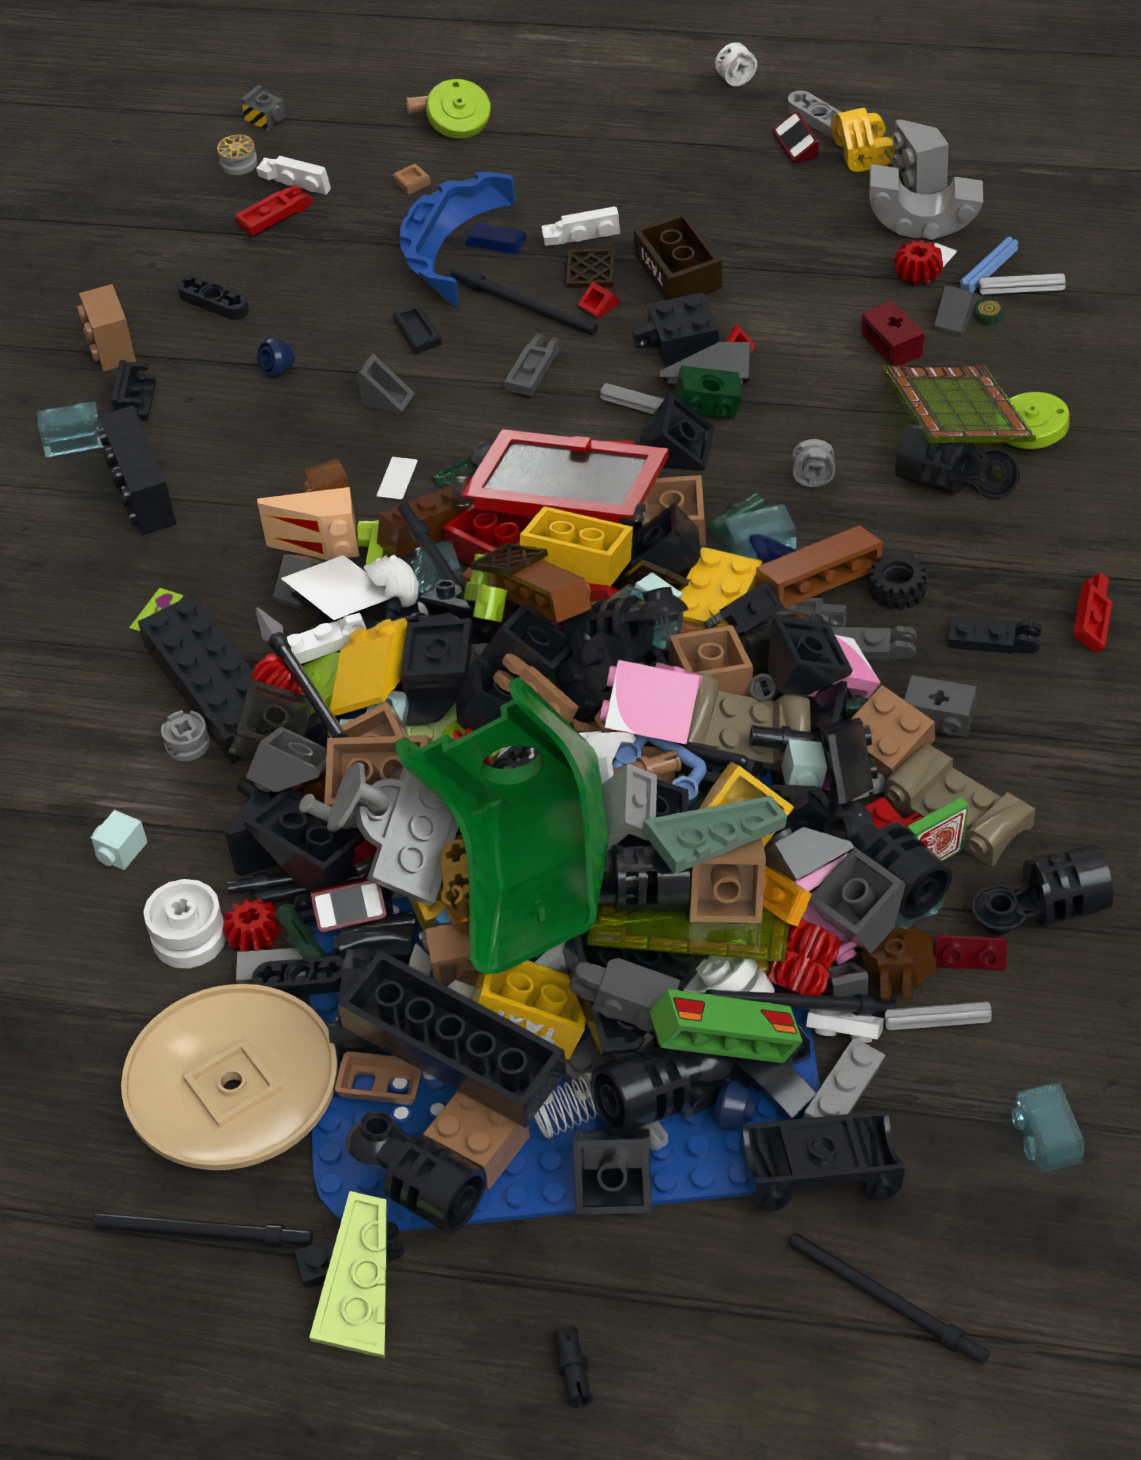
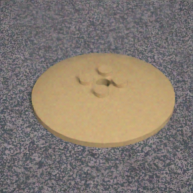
[121,984,338,1170]

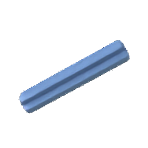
[960,237,1018,292]

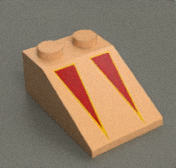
[257,487,360,560]

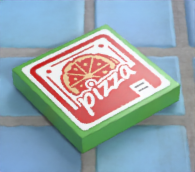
[908,797,969,861]

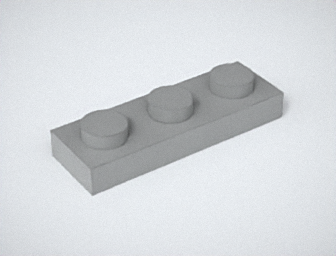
[802,1037,886,1119]

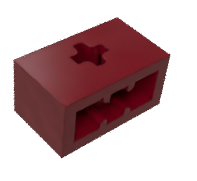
[862,300,925,366]

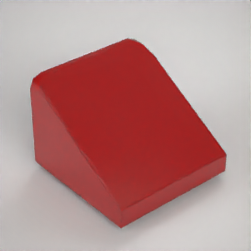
[577,281,620,319]

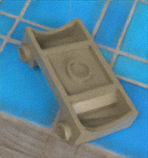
[687,673,811,771]
[884,743,1035,867]

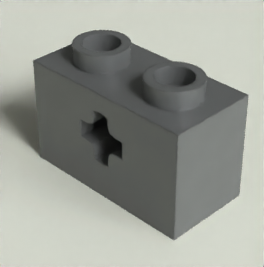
[904,675,977,737]

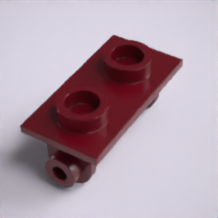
[935,933,1008,971]

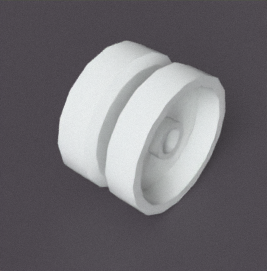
[143,879,226,969]
[684,944,775,994]

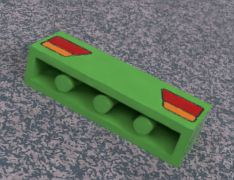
[649,989,803,1063]

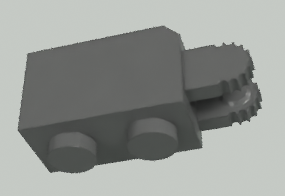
[569,958,680,1032]

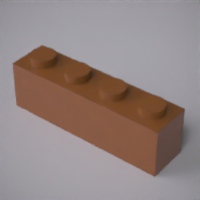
[756,525,882,610]
[491,554,592,623]

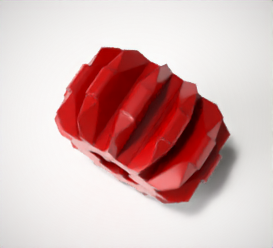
[894,239,943,286]
[250,653,303,708]
[222,897,282,952]
[785,919,841,970]
[767,950,830,995]

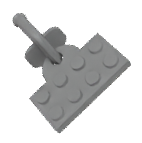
[299,762,459,906]

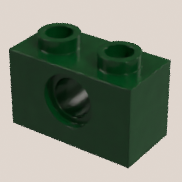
[674,366,742,419]

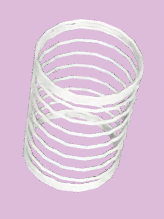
[534,1072,598,1139]

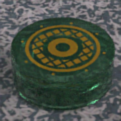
[974,298,1004,325]

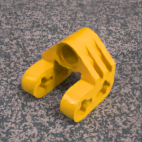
[831,108,895,172]

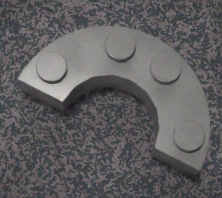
[869,164,983,240]

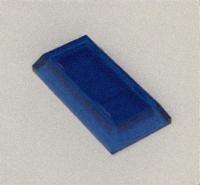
[465,223,527,254]
[749,534,797,563]

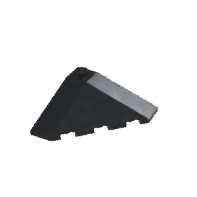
[563,918,716,1055]

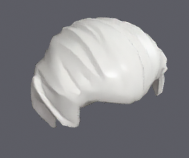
[364,555,419,607]

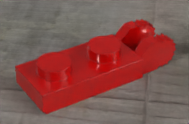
[234,185,312,237]

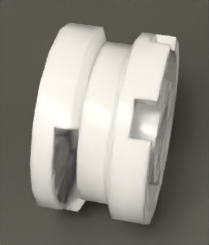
[715,43,757,86]

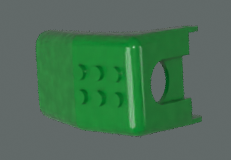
[395,677,609,974]

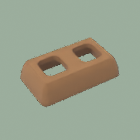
[335,1051,422,1105]

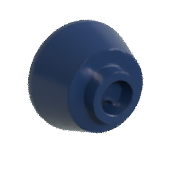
[257,337,295,377]
[714,1080,759,1129]

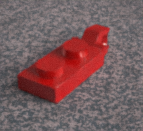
[1073,572,1113,653]

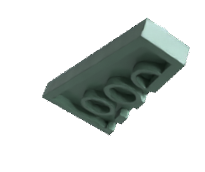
[642,796,787,874]

